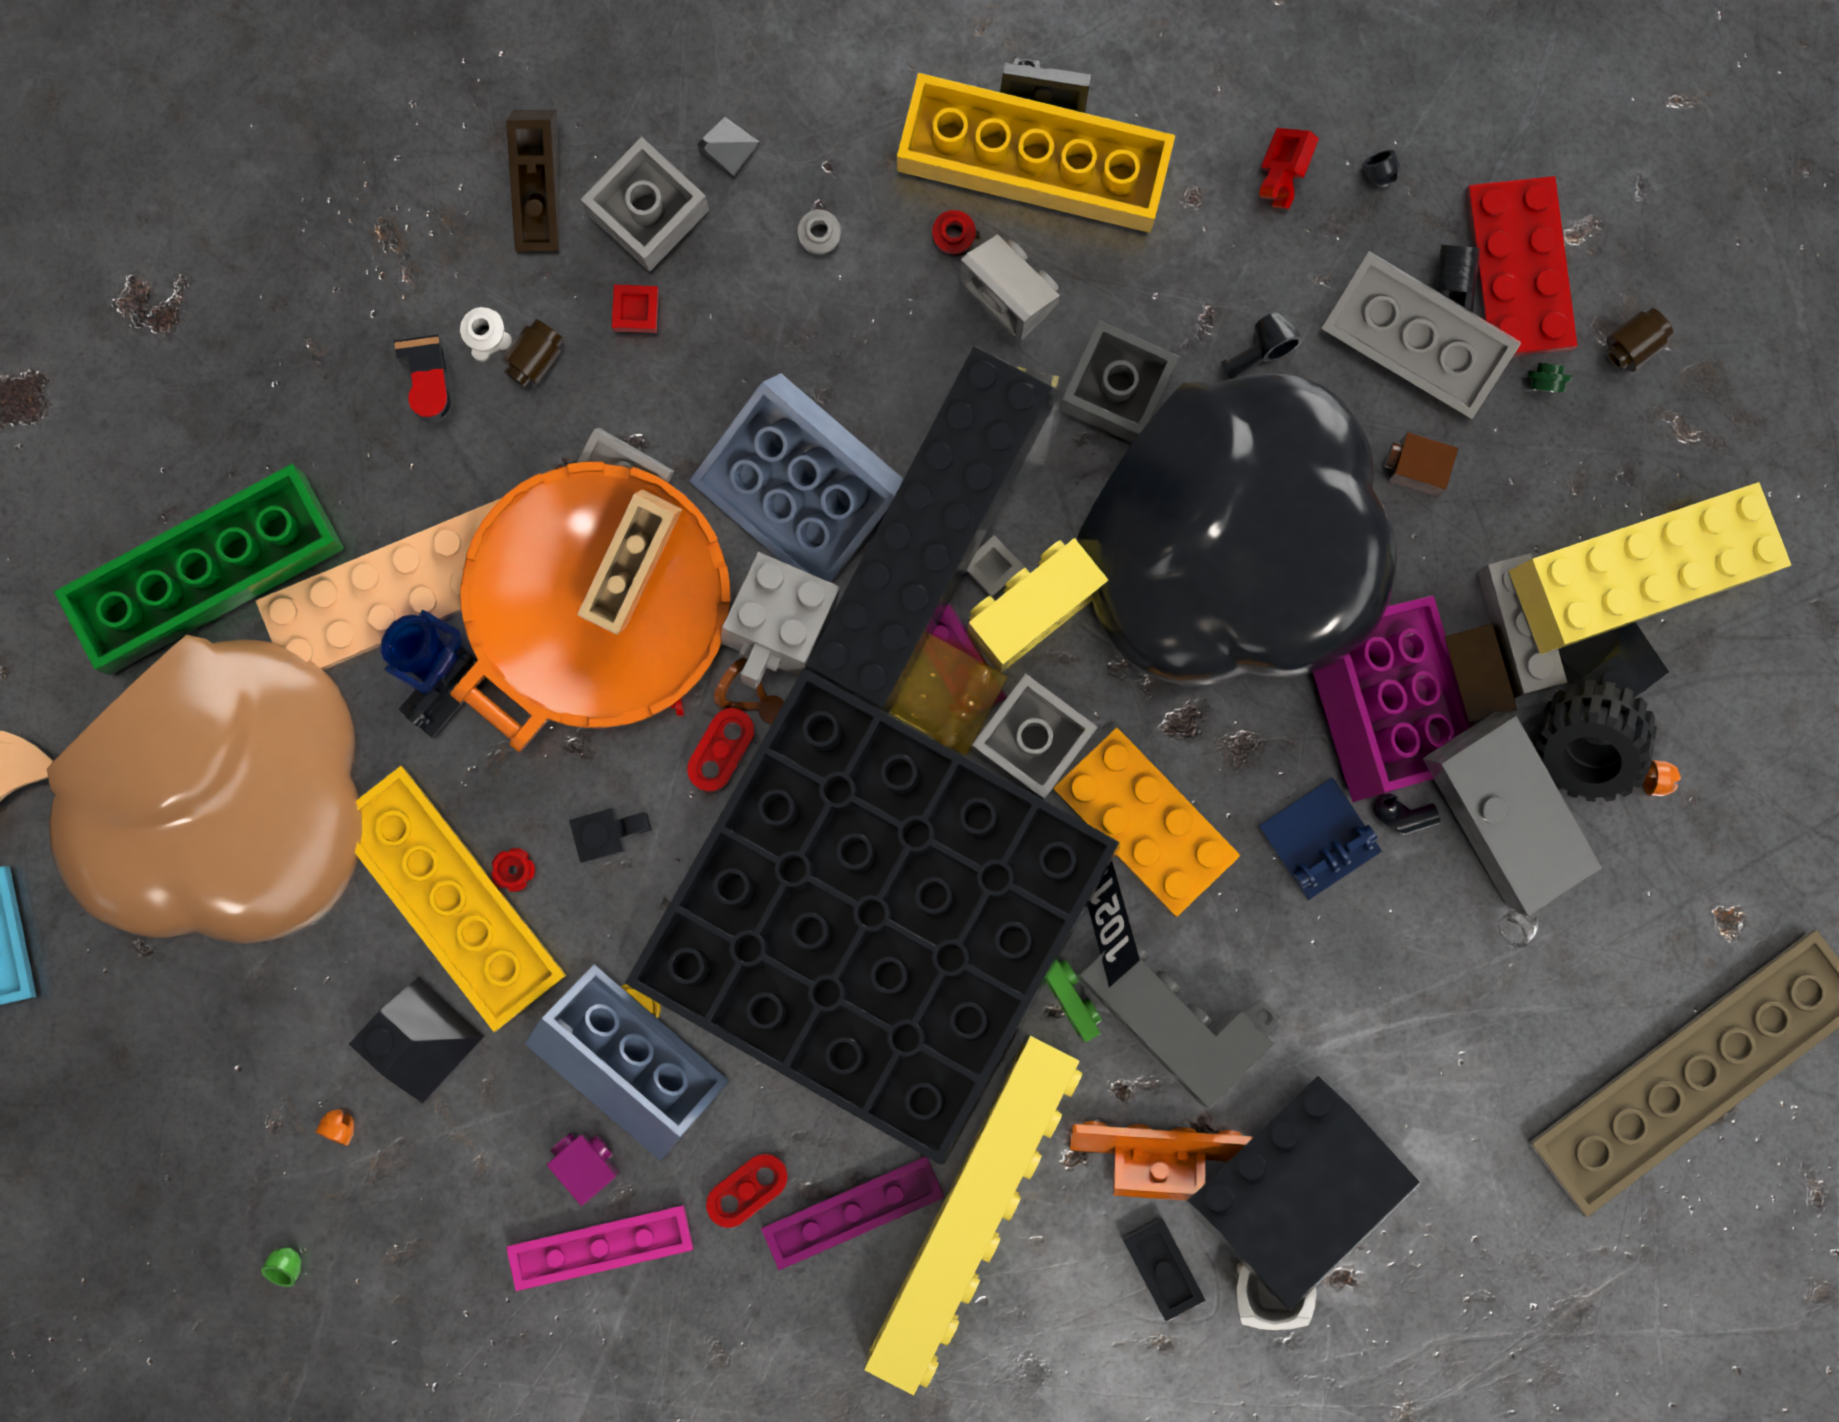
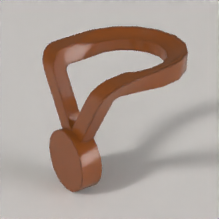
[714,657,784,725]

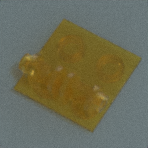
[889,634,1008,755]

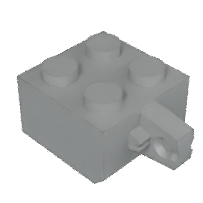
[721,552,840,689]

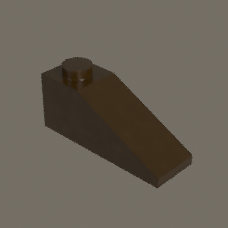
[506,110,559,251]

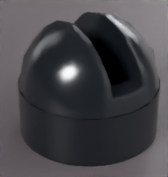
[1362,150,1401,187]

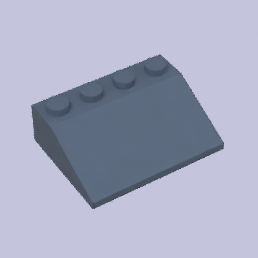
[689,374,904,583]

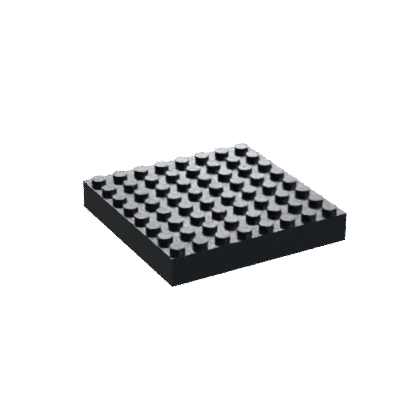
[624,668,1120,1165]

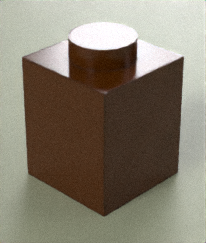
[1385,432,1459,497]

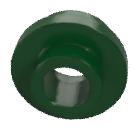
[1527,363,1572,392]

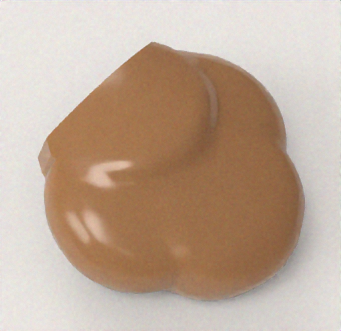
[47,635,362,944]

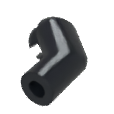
[1374,793,1441,835]

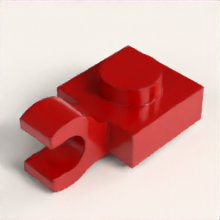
[1259,128,1319,209]

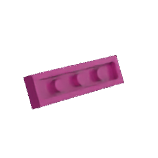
[506,1204,694,1291]

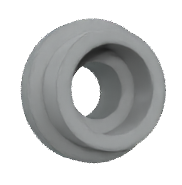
[797,210,841,254]

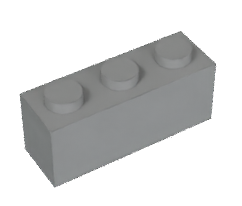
[1477,553,1567,698]

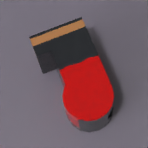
[394,334,451,423]

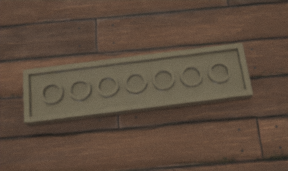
[1529,930,1839,1217]

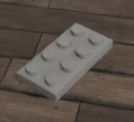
[1321,251,1521,419]

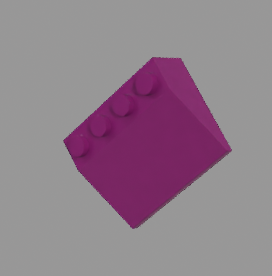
[1313,595,1474,803]

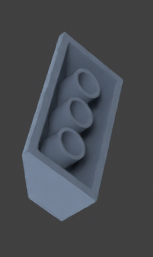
[524,965,729,1161]

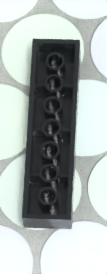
[806,345,1061,708]

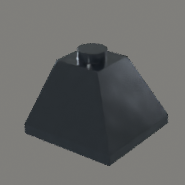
[1558,622,1669,698]
[349,977,485,1104]

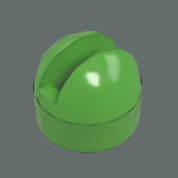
[261,1248,302,1287]

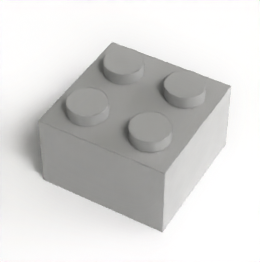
[580,136,709,272]
[971,673,1098,800]

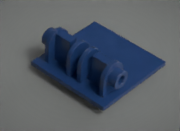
[1259,777,1382,900]

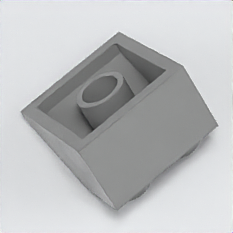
[959,234,1060,342]

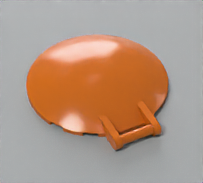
[450,462,730,753]

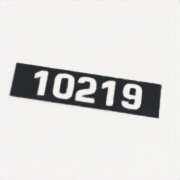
[1088,861,1140,988]

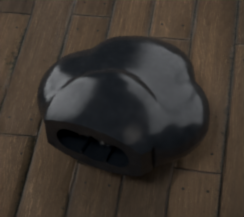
[1077,372,1397,686]

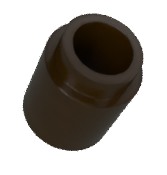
[1606,308,1674,372]
[501,319,564,387]

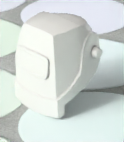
[1237,1263,1317,1330]

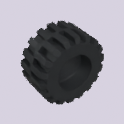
[1535,680,1657,802]

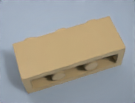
[577,489,682,635]

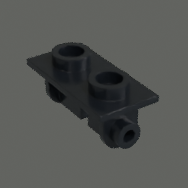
[399,643,485,738]

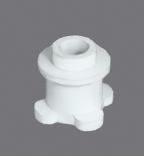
[460,307,512,362]

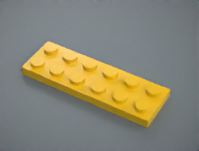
[355,766,567,1032]

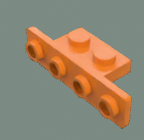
[1070,1121,1253,1201]

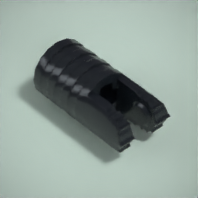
[1436,244,1480,313]

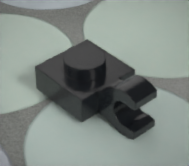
[569,808,652,863]

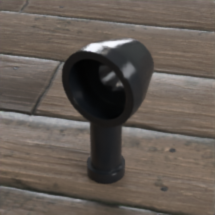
[1221,312,1303,379]

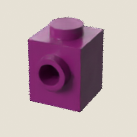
[546,1132,620,1206]

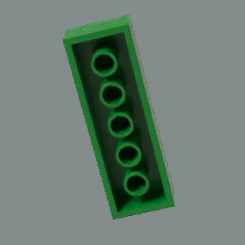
[54,463,345,675]

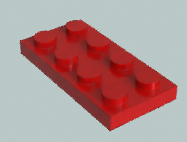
[1466,176,1578,357]

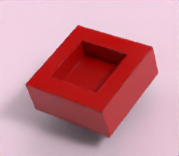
[611,284,659,333]

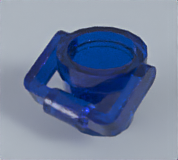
[381,609,462,694]

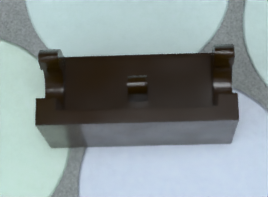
[1444,623,1517,723]

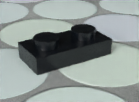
[1122,1218,1206,1321]

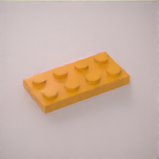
[1052,727,1241,917]

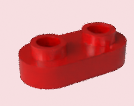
[687,708,755,792]
[706,1153,788,1228]

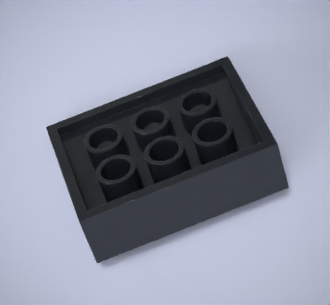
[1188,1076,1420,1312]

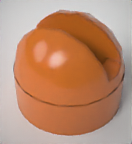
[1643,760,1681,796]
[315,1109,355,1147]

